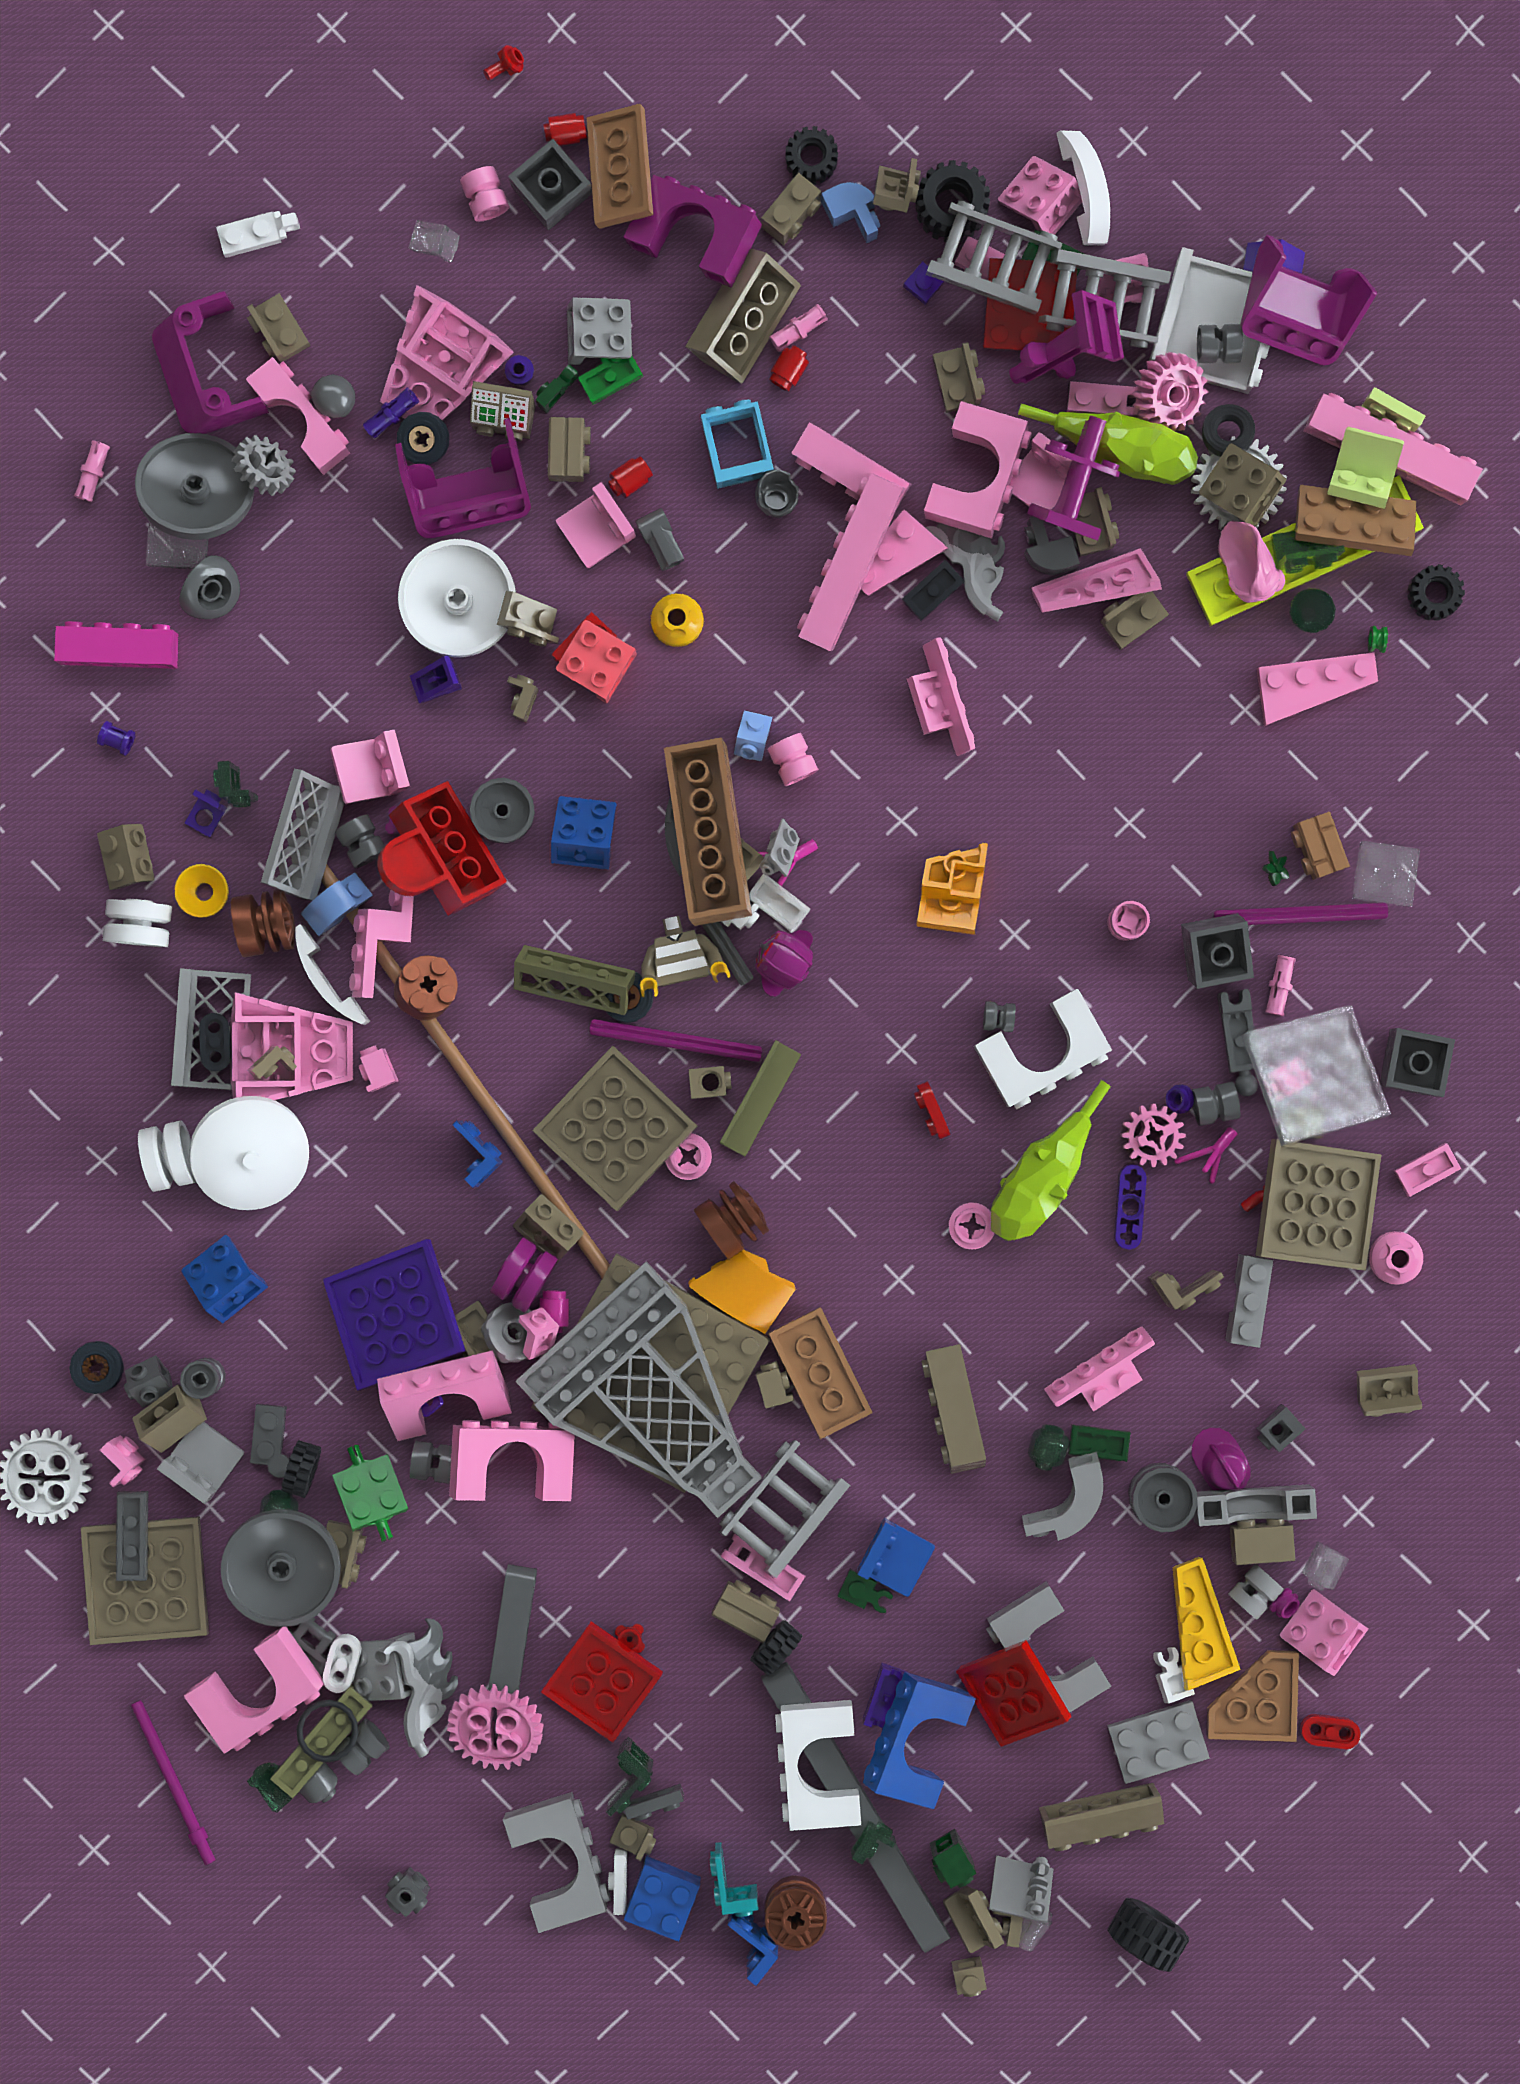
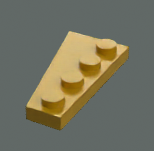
[1172,1557,1241,1691]

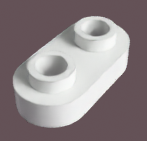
[323,1634,362,1693]

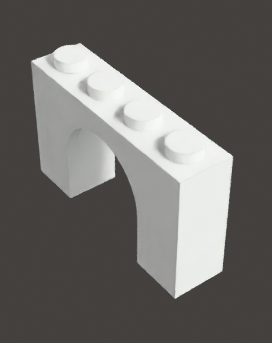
[973,989,1112,1109]
[775,1700,861,1831]

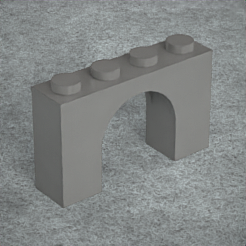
[986,1581,1111,1712]
[503,1792,611,1933]

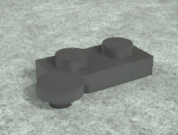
[250,1404,290,1478]

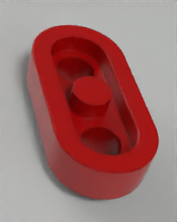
[914,1081,950,1140]
[1300,1714,1361,1749]

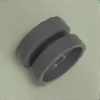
[470,778,535,844]
[1128,1463,1198,1532]

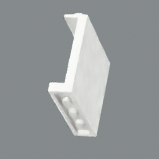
[1149,247,1270,394]

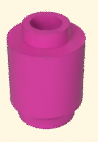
[540,1290,569,1333]

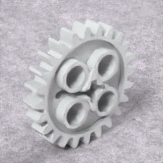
[1191,436,1287,530]
[0,1428,93,1525]

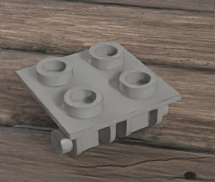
[989,1855,1054,1923]

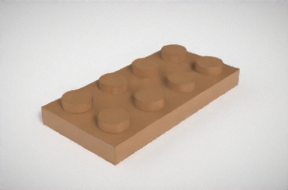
[587,104,653,229]
[1295,485,1416,556]
[768,1307,873,1439]

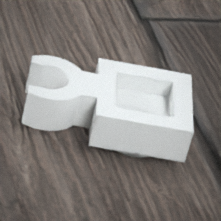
[1153,1647,1195,1704]

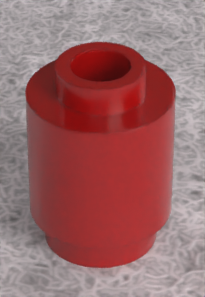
[543,113,587,146]
[769,345,809,392]
[608,456,653,498]

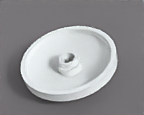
[398,539,516,657]
[189,1096,309,1210]

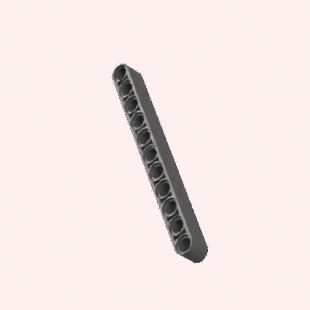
[761,1661,951,1953]

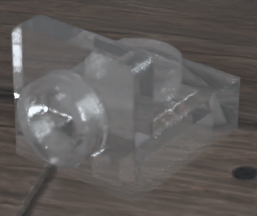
[408,220,460,263]

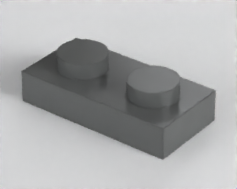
[624,1784,684,1821]

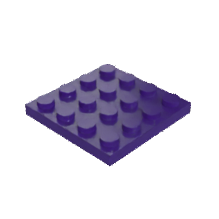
[323,1239,466,1391]

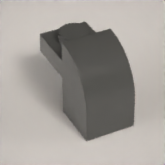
[1024,516,1080,575]

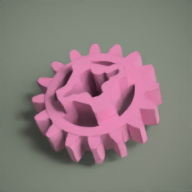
[1121,1104,1186,1167]

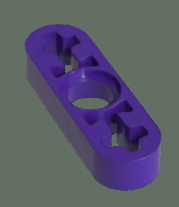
[1114,1164,1146,1249]

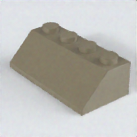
[685,249,801,384]
[1039,1783,1164,1851]

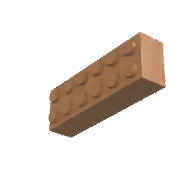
[664,738,752,926]

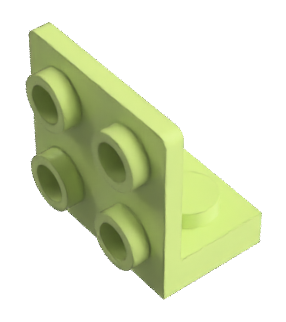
[1361,387,1426,432]
[1327,427,1404,509]

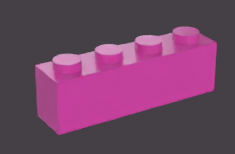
[54,621,178,669]

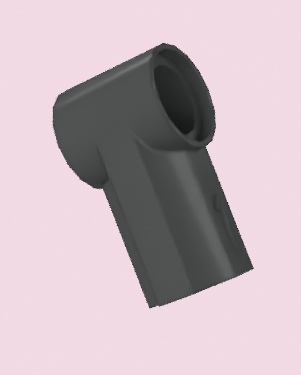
[635,508,684,571]

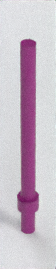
[131,1700,216,1865]

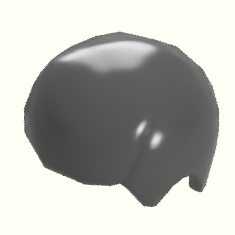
[310,374,356,418]
[755,469,799,518]

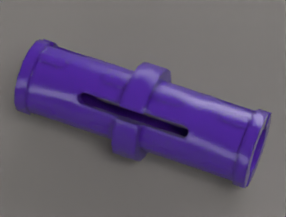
[363,387,419,439]

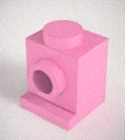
[359,1045,398,1092]

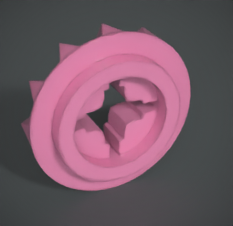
[665,1133,712,1180]
[949,1203,994,1249]

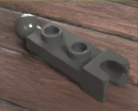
[1217,989,1260,1096]

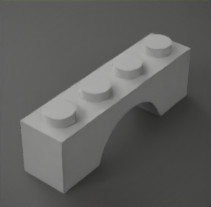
[1193,1484,1317,1526]

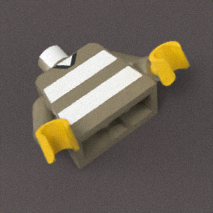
[640,916,730,997]

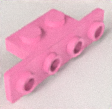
[907,637,975,756]
[1044,1326,1155,1412]

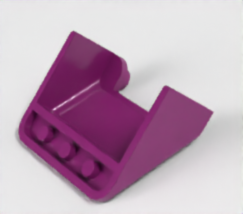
[1240,235,1377,365]

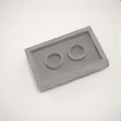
[1107,1700,1210,1784]

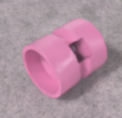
[460,166,510,222]
[767,733,819,786]
[1107,901,1150,941]

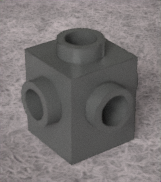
[124,1355,173,1408]
[385,1867,431,1917]

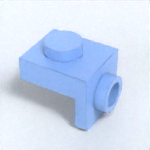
[734,710,772,761]

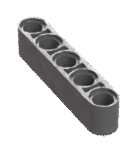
[488,1564,537,1708]

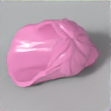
[1218,520,1285,603]

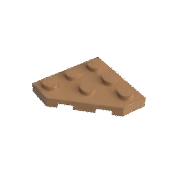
[1207,1650,1299,1742]

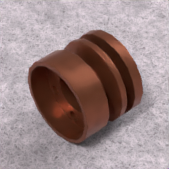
[231,889,295,958]
[694,1181,770,1260]
[765,1875,827,1951]

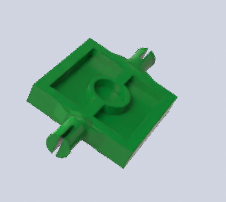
[332,1445,408,1542]

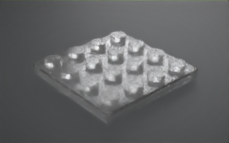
[1242,1005,1391,1146]

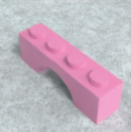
[246,357,350,475]

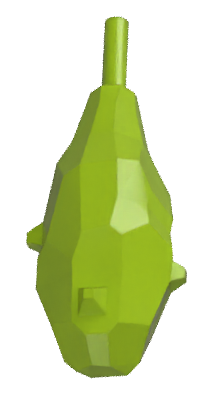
[1018,403,1198,485]
[991,1080,1111,1241]

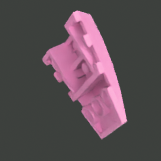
[380,285,514,435]
[230,992,353,1100]

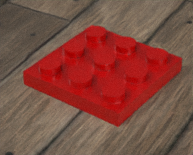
[983,258,1077,350]
[541,1621,663,1743]
[956,1640,1072,1747]

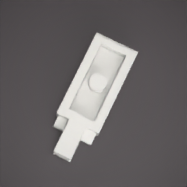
[216,211,300,258]

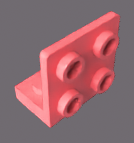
[556,620,637,703]

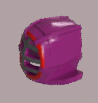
[755,929,813,997]

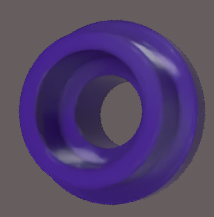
[505,355,534,385]
[1166,1084,1194,1114]

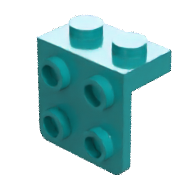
[710,1842,758,1917]

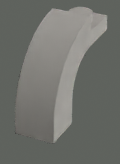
[1022,1452,1103,1541]

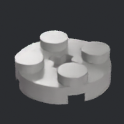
[481,1303,531,1363]

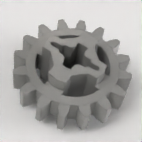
[232,435,296,496]

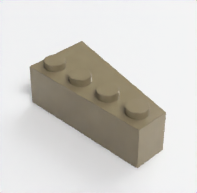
[921,1344,986,1474]

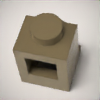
[756,1361,794,1409]
[951,1956,987,1997]

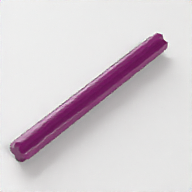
[1213,903,1388,925]
[589,1019,762,1062]

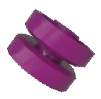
[490,1237,559,1313]

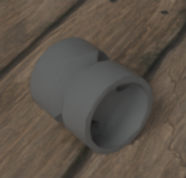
[1197,324,1243,363]
[335,814,385,868]
[1191,1082,1241,1126]
[180,1357,226,1399]
[410,1440,452,1484]
[334,1719,390,1776]

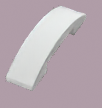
[1057,130,1110,246]
[295,924,370,1025]

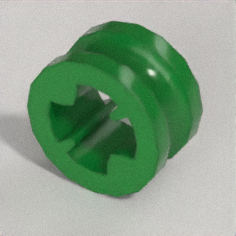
[1368,626,1388,653]

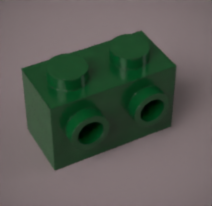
[930,1828,977,1889]

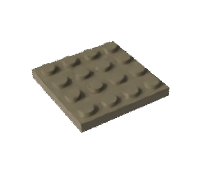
[532,1046,698,1212]
[1256,1139,1381,1271]
[81,1516,209,1645]

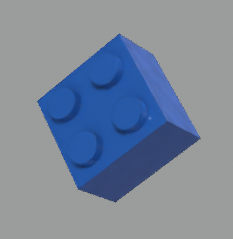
[624,1856,701,1942]

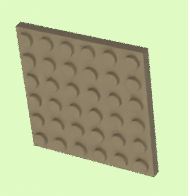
[531,1253,770,1493]

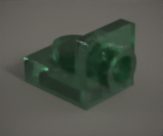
[851,1821,896,1865]

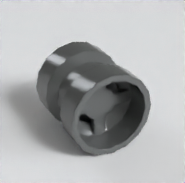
[983,1001,1016,1033]

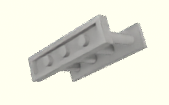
[926,201,1063,315]
[1038,249,1171,348]
[719,1440,850,1578]

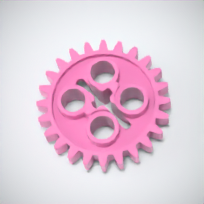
[447,1684,544,1770]

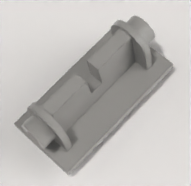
[760,819,800,877]

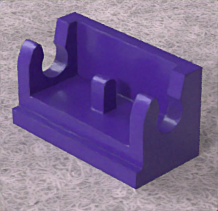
[863,1663,909,1730]

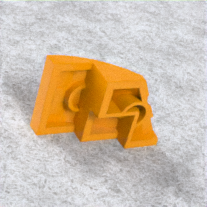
[917,843,988,935]
[688,1249,796,1334]

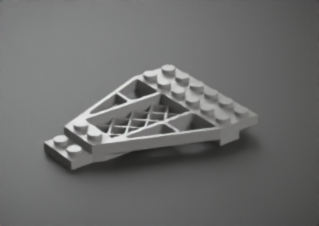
[515,1261,762,1518]

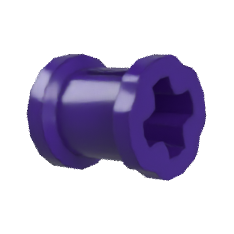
[97,721,135,756]

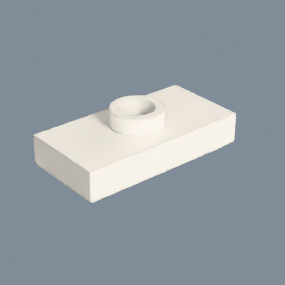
[749,874,810,933]
[608,1848,627,1915]

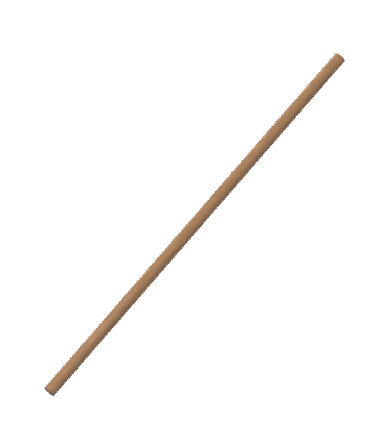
[322,864,610,1278]

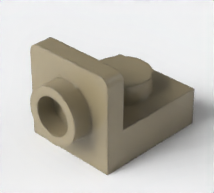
[507,674,539,723]
[247,1046,297,1079]
[610,1813,656,1861]
[993,1911,1023,1948]

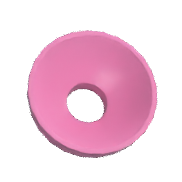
[1369,1231,1423,1285]

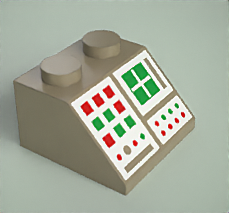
[470,381,536,442]

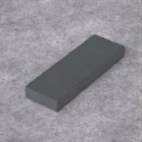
[116,1491,148,1581]

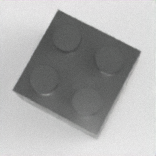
[508,139,592,231]
[1181,913,1254,989]
[1379,1028,1455,1097]

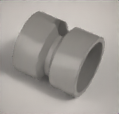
[1228,1564,1284,1620]

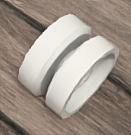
[102,899,172,947]
[138,1121,196,1192]

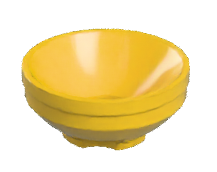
[651,593,704,647]
[175,864,229,918]

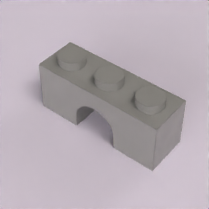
[1225,1254,1273,1348]

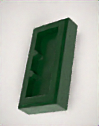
[1068,1424,1131,1462]

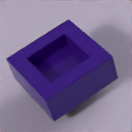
[903,261,944,305]

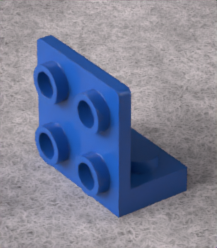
[551,796,616,870]
[452,1120,503,1188]
[182,1235,268,1324]
[857,1518,935,1597]
[728,1913,778,1986]

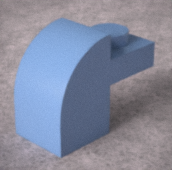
[821,182,880,243]
[301,873,373,936]

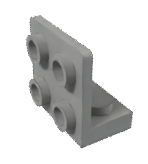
[567,297,632,365]
[157,1422,244,1504]
[347,1632,415,1701]

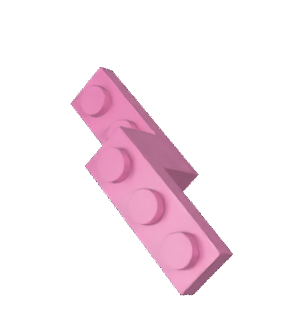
[349,890,414,998]

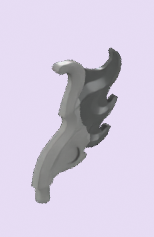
[926,523,1005,622]
[381,1618,458,1758]

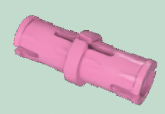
[769,304,828,352]
[74,441,110,502]
[1265,955,1296,1016]

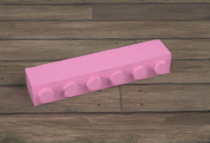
[1303,393,1483,506]
[797,473,906,651]

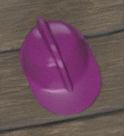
[1192,1428,1251,1491]

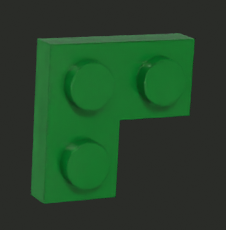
[578,356,643,405]

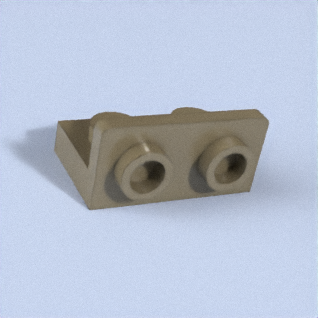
[247,293,311,363]
[932,342,985,413]
[1073,487,1119,557]
[497,591,559,647]
[1100,591,1169,650]
[513,1194,584,1264]
[326,1520,367,1589]

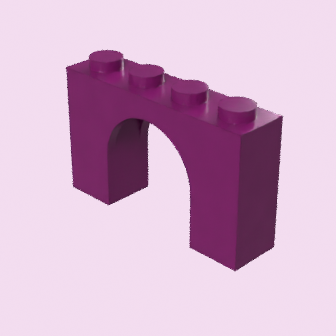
[623,175,762,288]

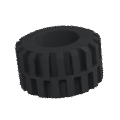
[915,160,990,243]
[1107,1898,1190,1972]

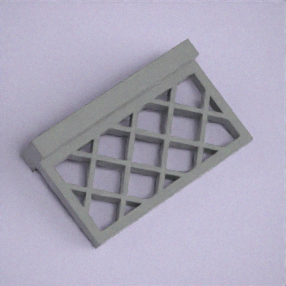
[261,768,344,901]
[171,968,251,1090]

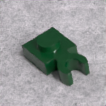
[535,364,579,414]
[837,1568,893,1613]

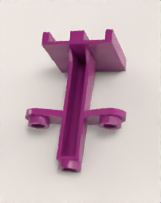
[1009,290,1124,384]
[1027,415,1120,541]

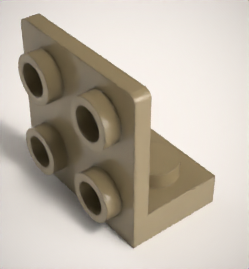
[1199,443,1287,527]
[1148,1269,1224,1311]

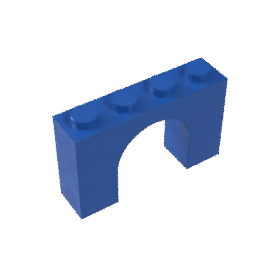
[863,1672,976,1809]

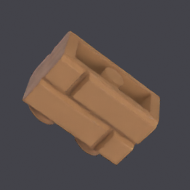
[1291,812,1350,880]

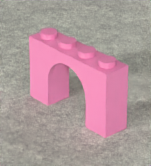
[924,401,1032,539]
[377,1350,512,1441]
[449,1420,575,1501]
[184,1627,324,1754]

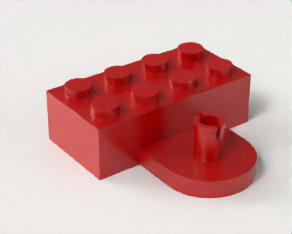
[377,781,507,916]

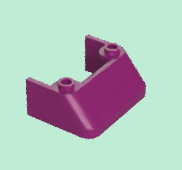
[152,291,269,434]
[395,418,531,538]

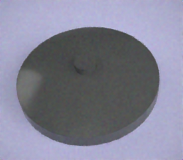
[135,433,254,540]
[221,1509,341,1627]

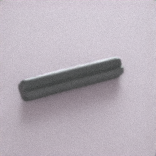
[702,922,753,985]

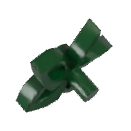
[1262,851,1289,886]

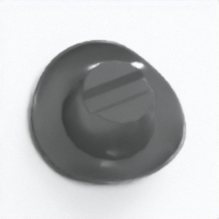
[179,555,240,620]

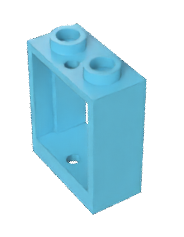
[701,400,774,489]

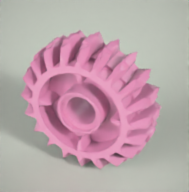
[1132,352,1208,431]

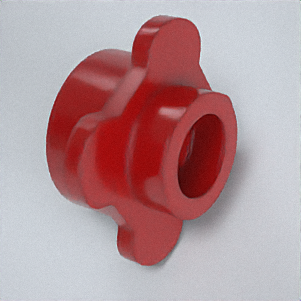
[615,1624,645,1653]

